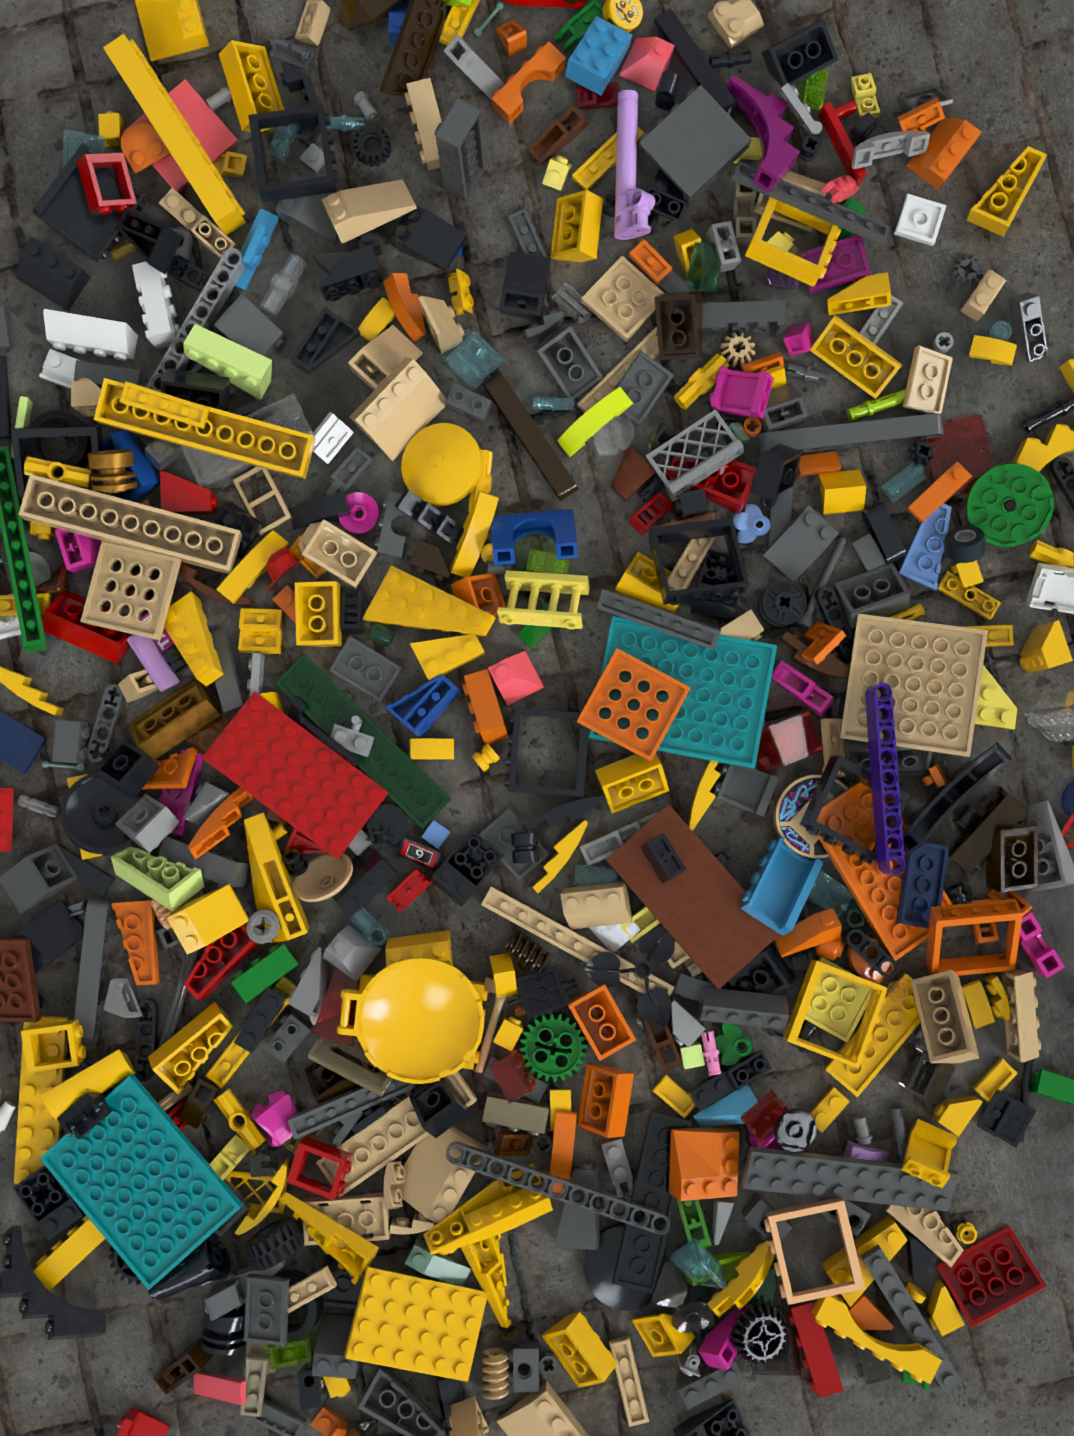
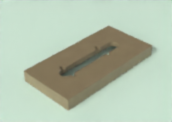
[307,1022,393,1097]

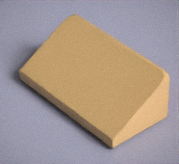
[295,0,331,46]

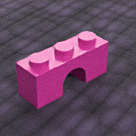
[1006,912,1065,978]

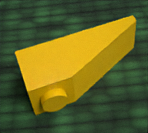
[827,272,891,316]

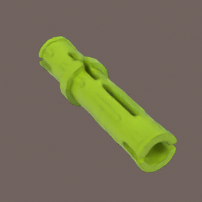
[846,389,906,422]

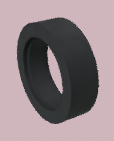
[25,410,92,476]
[275,1270,324,1341]

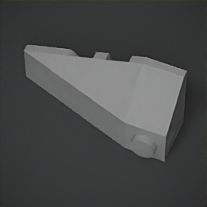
[1026,801,1074,892]

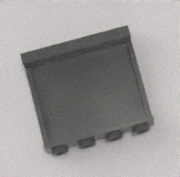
[639,85,752,204]

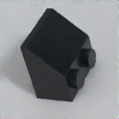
[409,1076,470,1138]

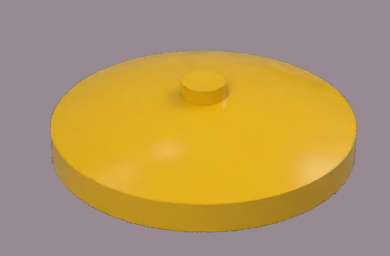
[401,423,483,506]

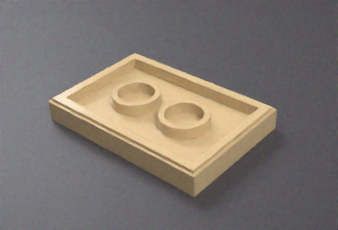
[902,345,953,414]

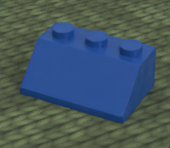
[103,430,160,502]

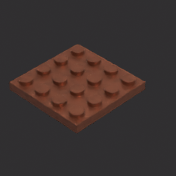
[0,937,41,1022]

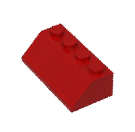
[42,590,133,664]

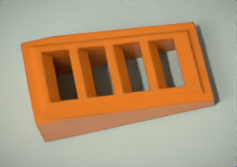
[971,899,999,945]

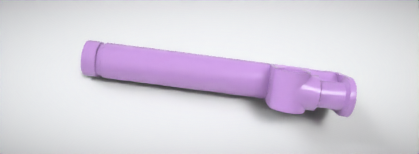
[614,90,655,240]

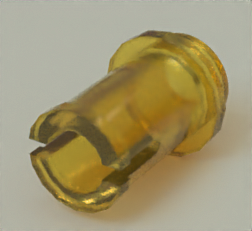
[110,239,136,262]

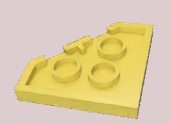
[975,665,1017,729]

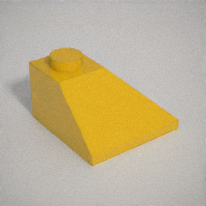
[632,1313,695,1357]

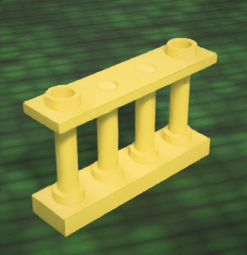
[497,570,590,629]

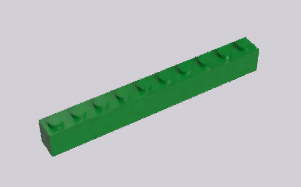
[0,446,48,653]

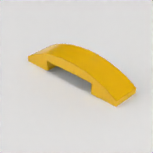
[235,1157,290,1235]

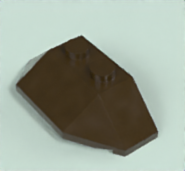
[338,0,403,31]

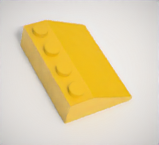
[135,0,210,61]

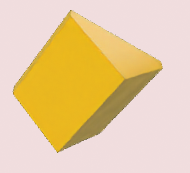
[818,469,866,515]

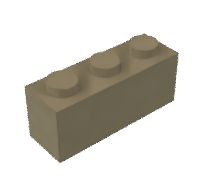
[482,1092,549,1135]

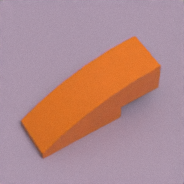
[383,273,426,341]

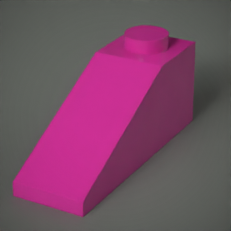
[698,1304,749,1370]

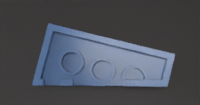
[898,504,952,591]

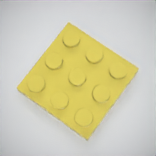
[791,957,873,1043]

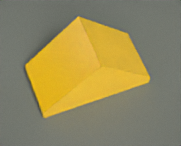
[489,953,517,998]

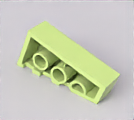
[183,324,272,400]
[111,846,204,912]

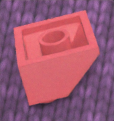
[618,36,674,93]
[488,651,544,706]

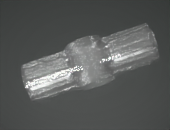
[260,253,307,316]

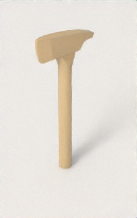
[475,977,518,1073]

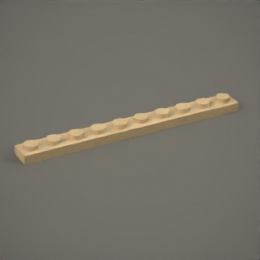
[481,886,675,996]

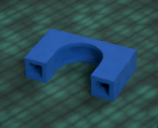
[491,509,578,565]

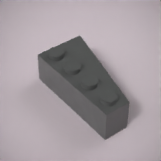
[702,300,786,338]
[158,836,251,887]

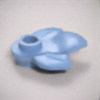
[732,504,771,544]

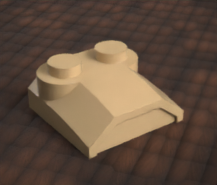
[707,0,764,49]

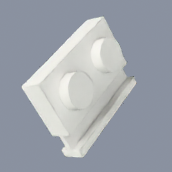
[39,349,81,389]
[312,412,353,464]

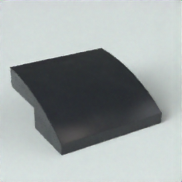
[977,1089,1036,1148]

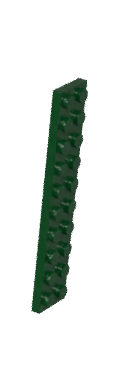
[275,654,452,829]

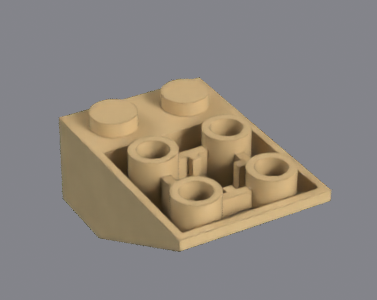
[348,325,423,391]

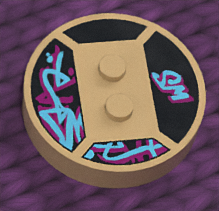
[773,775,848,858]

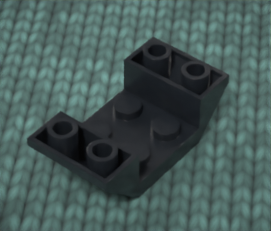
[647,168,688,223]

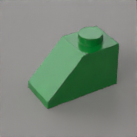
[518,603,554,649]

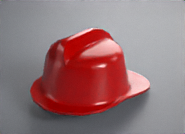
[266,547,304,591]

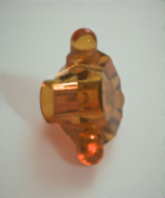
[186,718,229,755]

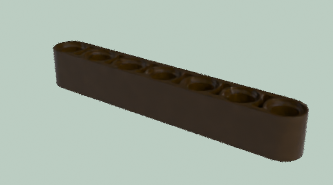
[483,373,578,501]

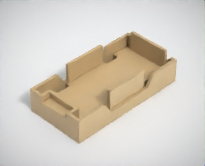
[303,1192,391,1246]

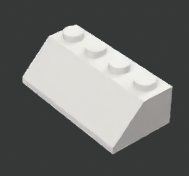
[43,309,138,361]

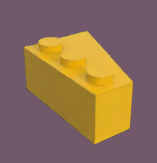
[410,634,485,681]

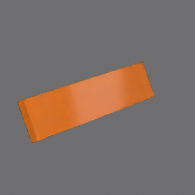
[188,787,254,860]
[550,1110,577,1193]

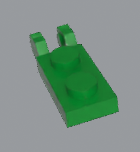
[553,0,604,52]

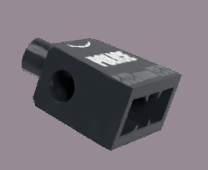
[298,1352,329,1410]

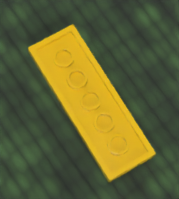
[824,973,920,1098]

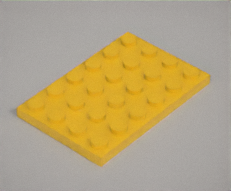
[344,1266,487,1382]

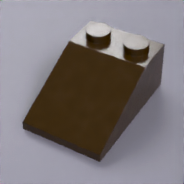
[654,290,703,361]
[986,825,1038,893]

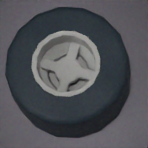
[946,525,986,563]

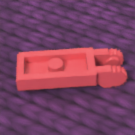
[821,174,859,204]

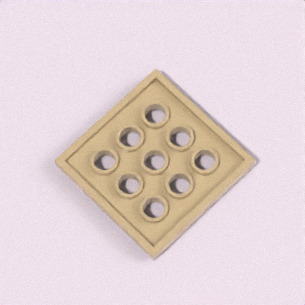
[80,541,182,641]

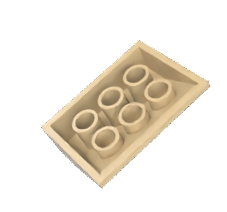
[349,357,447,461]
[398,1126,487,1224]
[497,1380,589,1436]

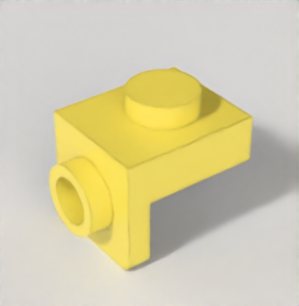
[542,155,572,191]

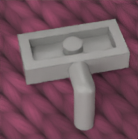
[330,716,375,757]

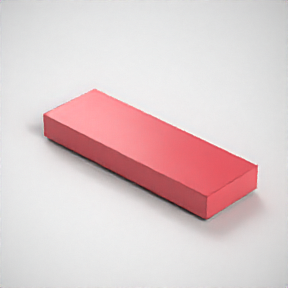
[193,1370,246,1405]

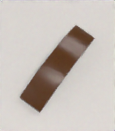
[179,563,255,607]

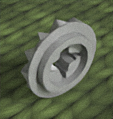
[247,910,280,944]

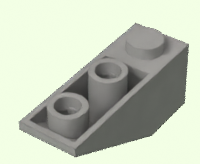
[444,35,505,99]
[288,947,328,1017]

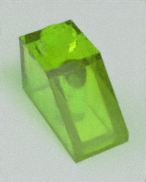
[268,1338,312,1369]

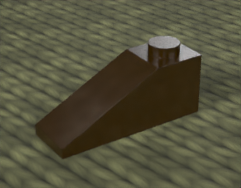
[153,1337,214,1394]

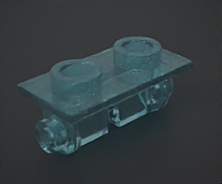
[267,124,299,163]
[881,462,926,503]

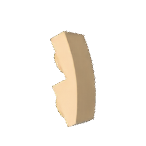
[384,1161,406,1210]
[389,1212,434,1235]

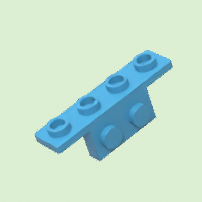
[235,209,279,291]

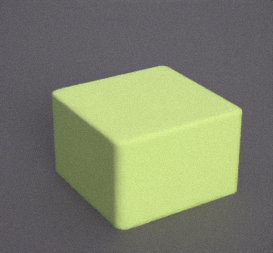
[679,1042,705,1069]

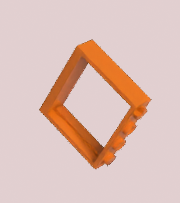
[925,899,1023,976]

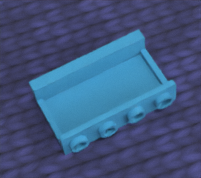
[740,836,824,936]

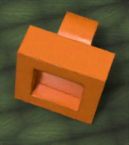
[922,764,948,788]

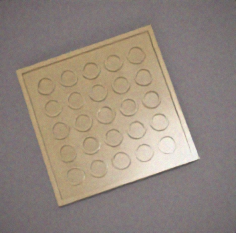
[840,614,988,757]

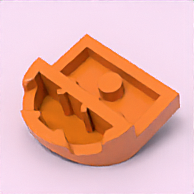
[121,122,171,174]
[846,934,891,985]

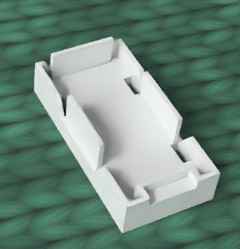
[1026,563,1074,614]

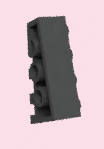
[358,1365,444,1436]

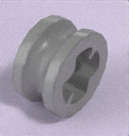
[932,332,954,353]

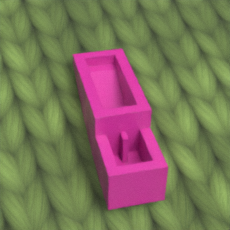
[771,660,834,717]

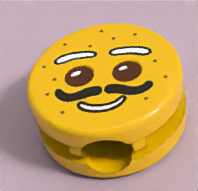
[602,0,643,33]

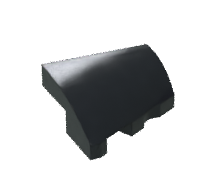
[215,502,264,559]

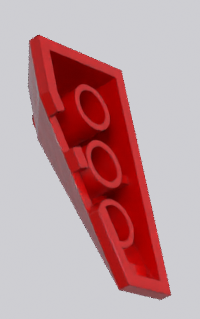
[666,457,757,514]

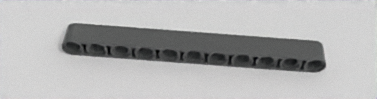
[446,1141,670,1235]

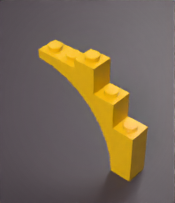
[1012,424,1074,472]

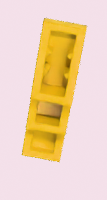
[449,490,499,577]
[216,530,289,604]
[0,666,64,716]
[688,761,721,831]
[532,820,588,893]

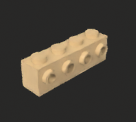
[404,78,442,171]

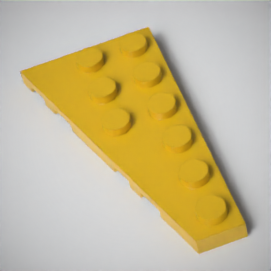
[362,565,495,636]

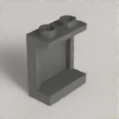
[713,764,779,817]

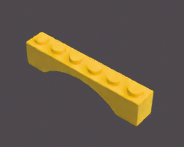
[811,1295,942,1384]

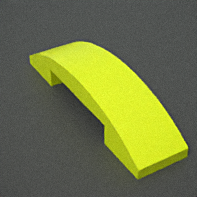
[557,387,633,457]

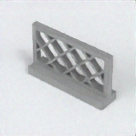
[646,409,744,499]

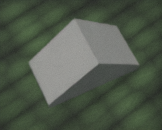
[103,978,142,1018]

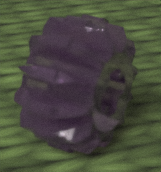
[766,267,801,290]

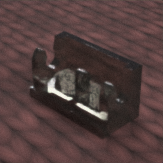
[249,1144,282,1177]

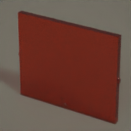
[923,414,994,497]

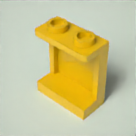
[901,1119,958,1188]

